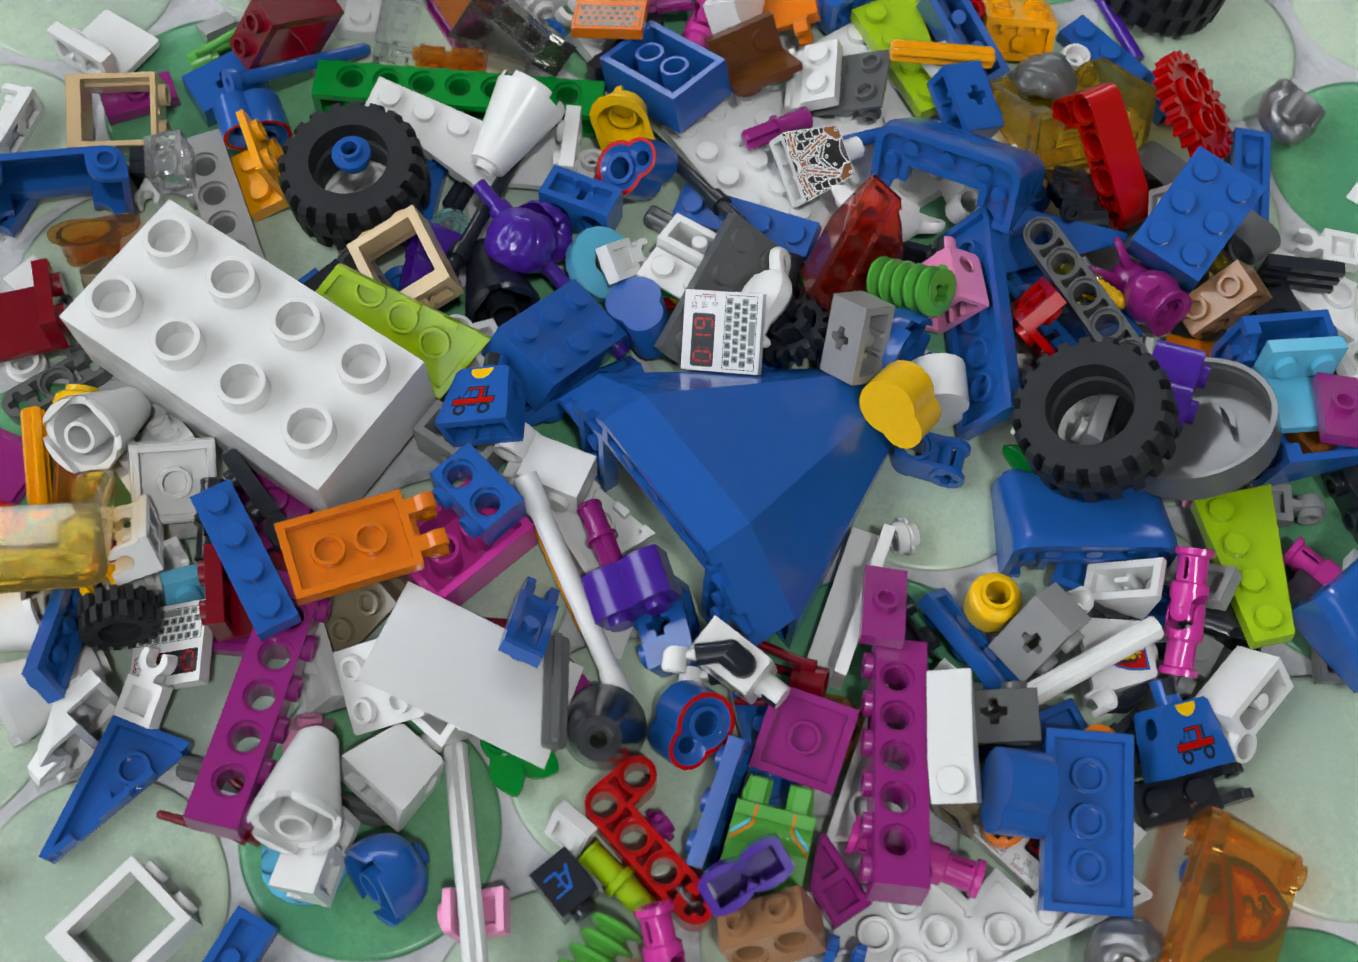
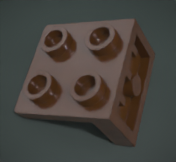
[704,11,803,97]

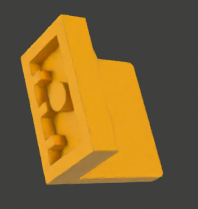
[983,0,1058,62]
[230,109,289,222]

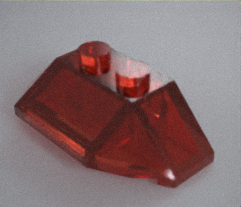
[800,173,903,312]

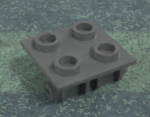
[813,49,891,124]

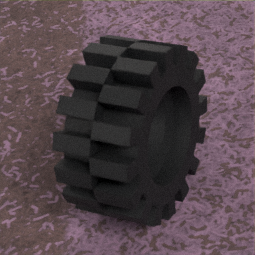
[77,584,161,651]

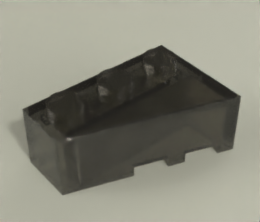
[447,0,576,77]

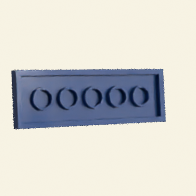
[938,206,1021,441]

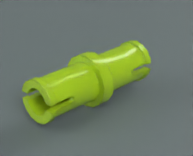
[578,840,659,923]

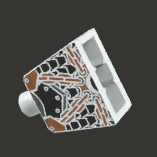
[769,125,864,208]

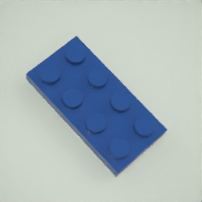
[1038,727,1134,918]

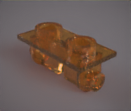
[412,43,488,72]

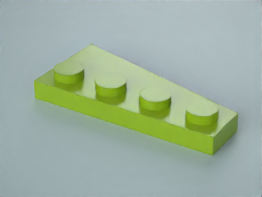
[850,0,938,118]
[315,263,492,400]
[1190,484,1295,650]

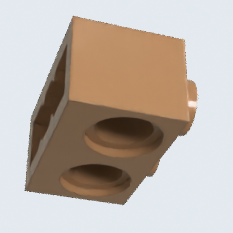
[1182,259,1273,341]
[717,884,827,962]

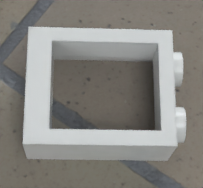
[44,855,202,962]

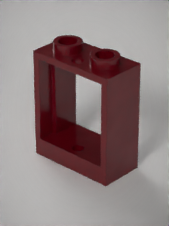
[229,0,344,70]

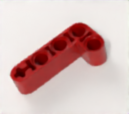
[1051,82,1149,231]
[584,755,713,932]

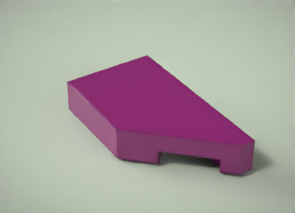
[808,833,873,930]

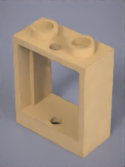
[65,71,172,155]
[347,204,465,310]

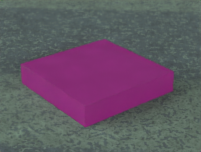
[749,685,860,795]

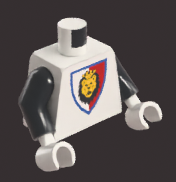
[1066,586,1167,718]
[662,616,791,709]

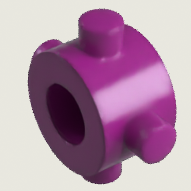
[646,809,675,842]

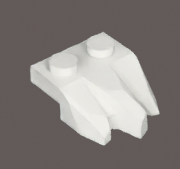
[27,669,119,788]

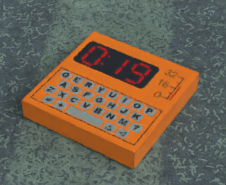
[570,0,650,40]

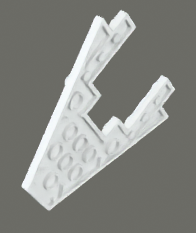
[795,658,1154,962]

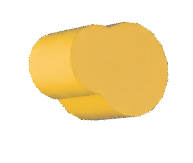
[859,360,941,449]

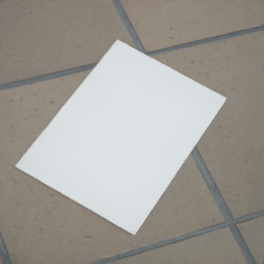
[356,581,584,769]

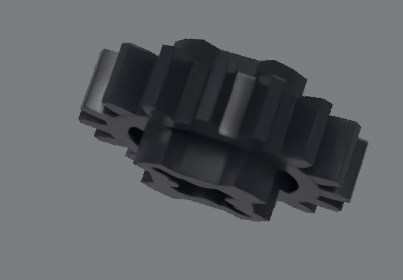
[762,292,831,369]

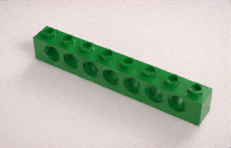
[311,59,605,138]

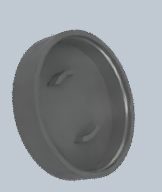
[1108,357,1282,500]

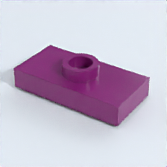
[99,70,181,126]
[1312,372,1358,448]
[859,565,908,649]

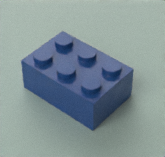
[600,20,731,134]
[1126,146,1267,293]
[481,279,628,412]

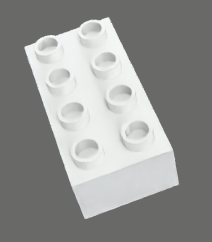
[59,199,436,512]

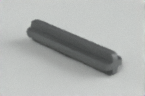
[540,633,570,752]

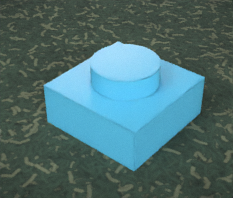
[159,563,205,606]

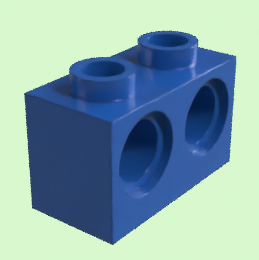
[538,164,623,233]
[430,442,526,547]

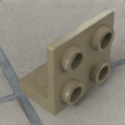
[324,576,407,651]

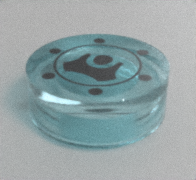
[431,208,468,234]

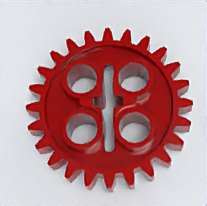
[1152,50,1233,159]

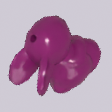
[1088,237,1193,337]

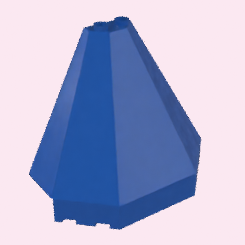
[558,368,893,649]

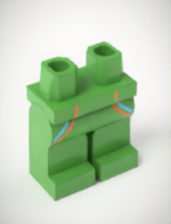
[721,773,816,898]

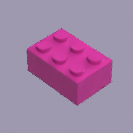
[402,479,537,606]

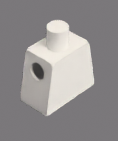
[340,724,444,833]

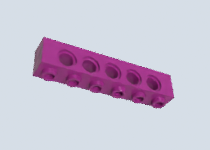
[182,569,333,842]
[859,640,931,906]

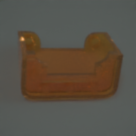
[1156,805,1308,962]

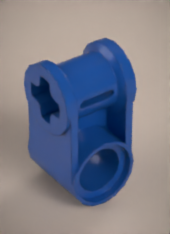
[890,432,971,488]

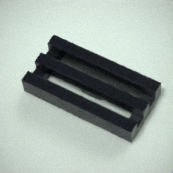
[1256,253,1346,294]

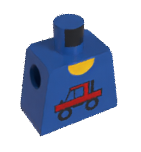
[435,352,526,447]
[1133,676,1235,784]

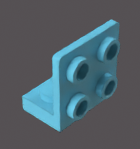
[1252,336,1349,434]

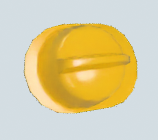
[589,85,655,151]

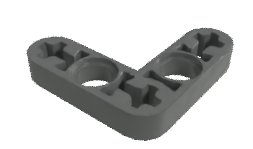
[1,293,113,426]

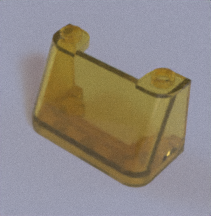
[989,58,1158,179]
[0,468,116,593]

